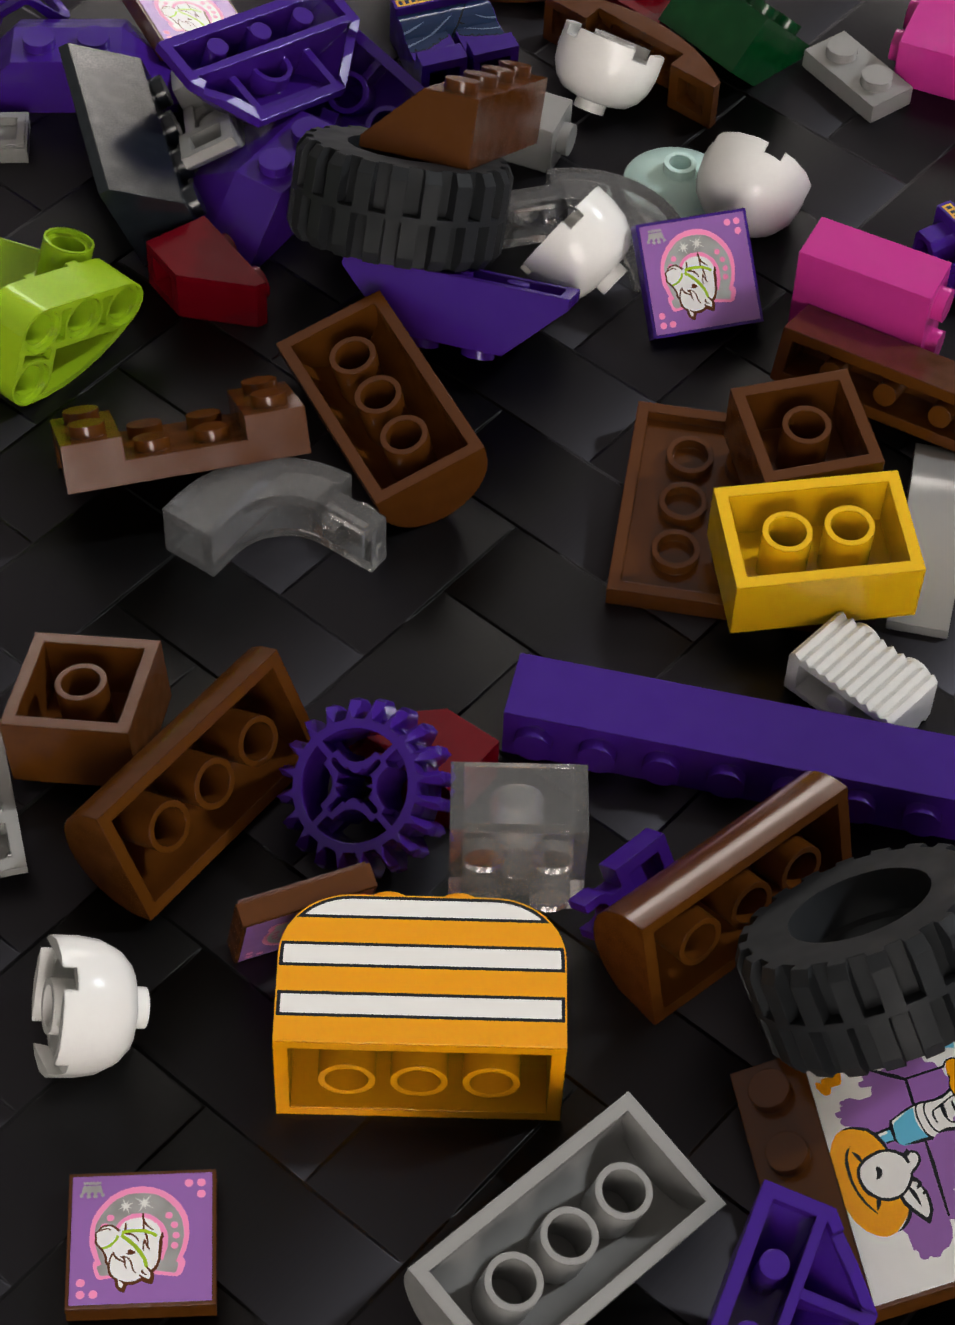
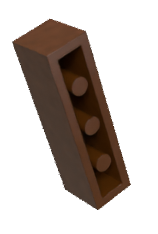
[770,304,955,452]

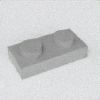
[802,31,913,123]

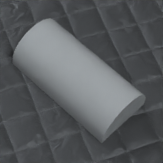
[404,1091,726,1325]

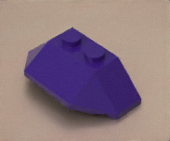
[155,0,360,128]
[0,19,179,113]
[193,111,341,267]
[342,257,580,361]
[706,1179,878,1325]

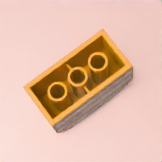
[272,891,567,1121]

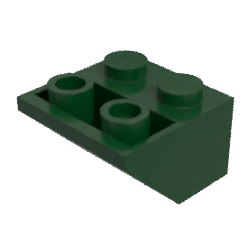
[658,0,811,86]

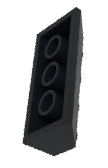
[58,43,207,267]

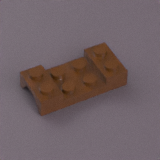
[50,375,311,495]

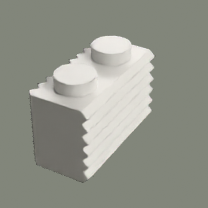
[784,611,938,728]

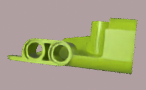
[0,227,144,406]

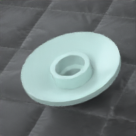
[623,147,706,221]

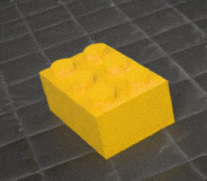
[707,470,926,633]

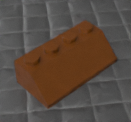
[359,60,548,170]

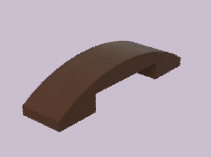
[543,0,720,129]

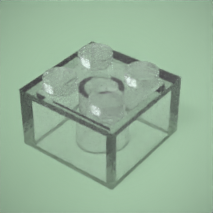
[447,761,589,912]

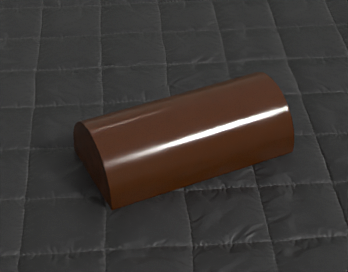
[276,290,488,528]
[64,646,310,921]
[593,771,852,1025]

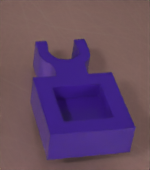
[568,828,675,941]

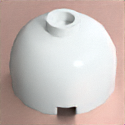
[555,19,665,116]
[696,132,811,238]
[520,186,631,298]
[32,934,150,1078]

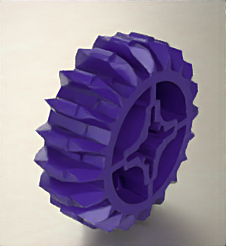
[277,698,458,879]

